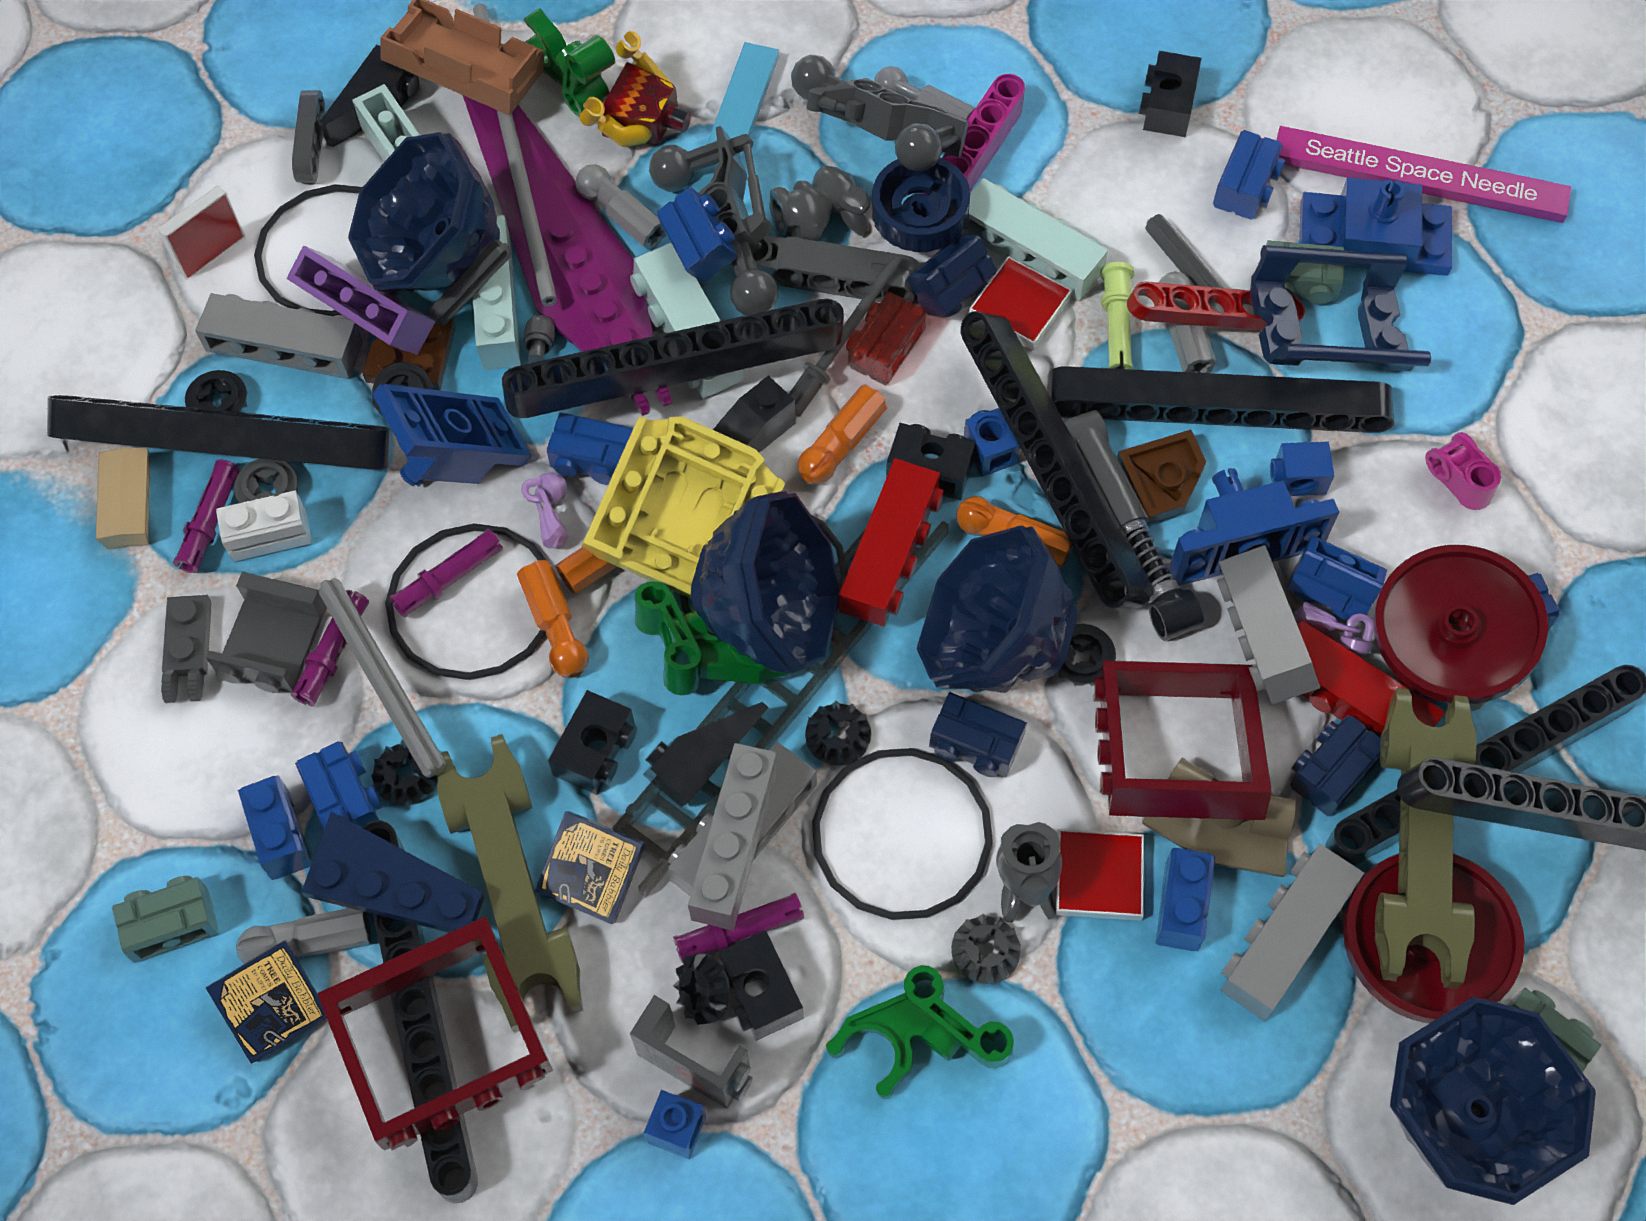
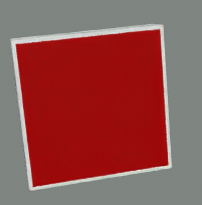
[157,185,245,280]
[969,256,1073,350]
[1055,829,1144,921]

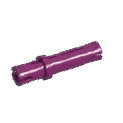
[173,459,240,573]
[389,529,503,618]
[290,590,369,707]
[673,893,804,963]

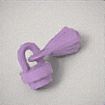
[521,472,569,549]
[1293,602,1374,660]

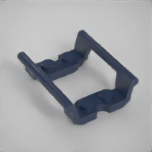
[1250,245,1431,371]

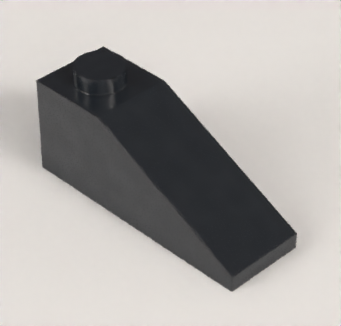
[319,44,420,147]
[713,375,796,453]
[643,702,768,807]

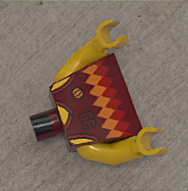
[580,31,691,147]

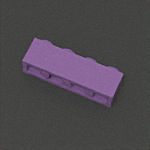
[286,245,435,355]

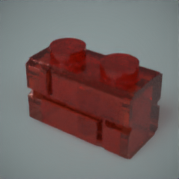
[846,292,927,386]

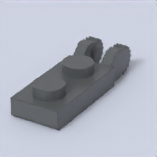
[161,595,212,703]

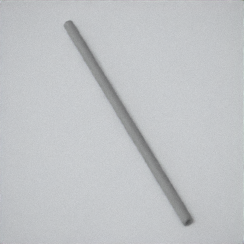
[473,4,557,306]

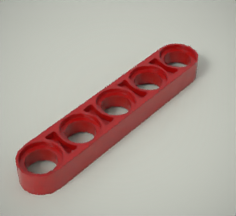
[1127,281,1305,331]

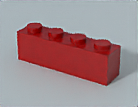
[839,458,944,627]
[1298,620,1445,738]

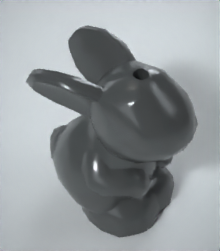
[769,166,870,241]
[996,822,1063,922]

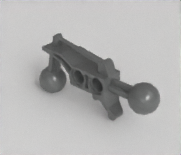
[791,54,968,172]
[649,126,778,315]

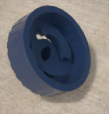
[872,158,970,253]

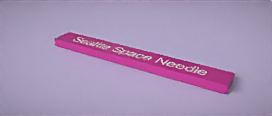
[1276,126,1571,223]

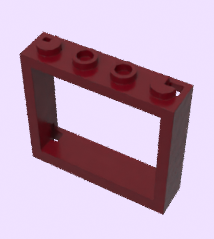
[1093,660,1272,820]
[317,916,553,1151]

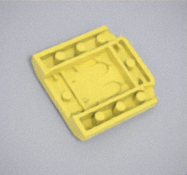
[582,416,785,599]

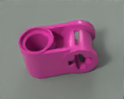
[1425,432,1502,510]

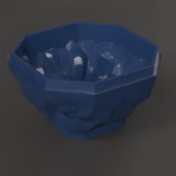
[348,132,500,292]
[691,490,840,674]
[916,525,1078,693]
[1390,997,1596,1205]

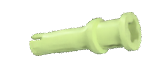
[1100,261,1134,369]

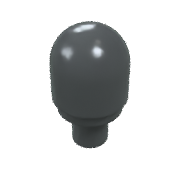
[523,315,555,363]

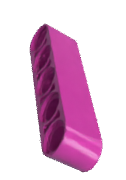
[923,74,1025,195]

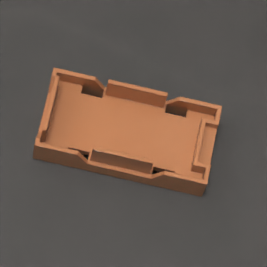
[380,0,545,115]

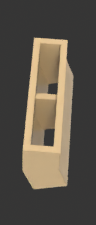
[96,447,150,549]

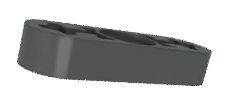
[292,90,325,182]

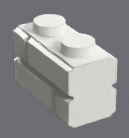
[216,490,312,562]

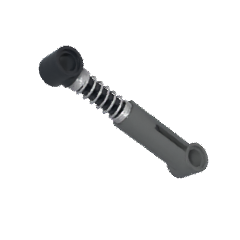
[1064,410,1204,641]

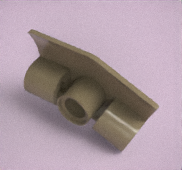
[1142,757,1296,877]

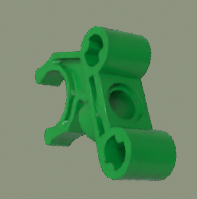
[524,8,615,117]
[635,581,788,696]
[826,965,1014,1099]

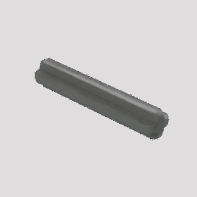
[1145,214,1224,304]
[428,240,511,326]

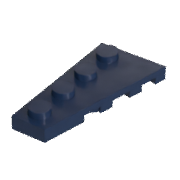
[301,811,484,933]

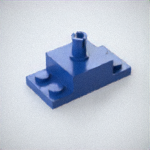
[1299,177,1452,276]
[372,384,532,487]
[1168,468,1340,586]

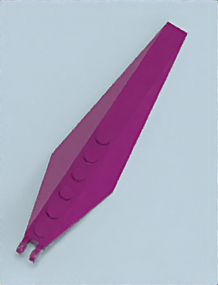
[462,95,673,416]

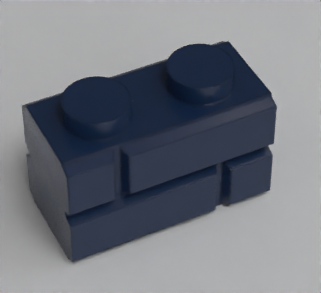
[907,235,998,318]
[929,692,1027,777]
[1290,715,1381,817]

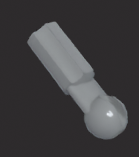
[874,66,975,120]
[576,164,666,250]
[1159,271,1217,373]
[236,908,371,964]

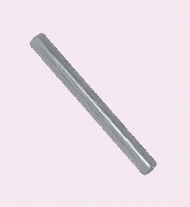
[318,578,446,778]

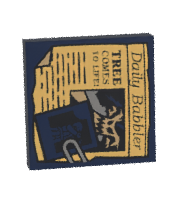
[534,811,646,924]
[206,940,326,1064]

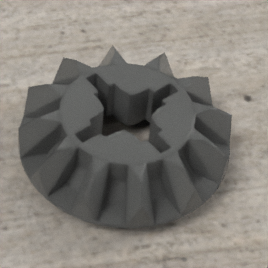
[234,458,298,503]
[951,914,1021,984]

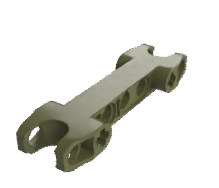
[1374,688,1476,989]
[437,734,583,1033]

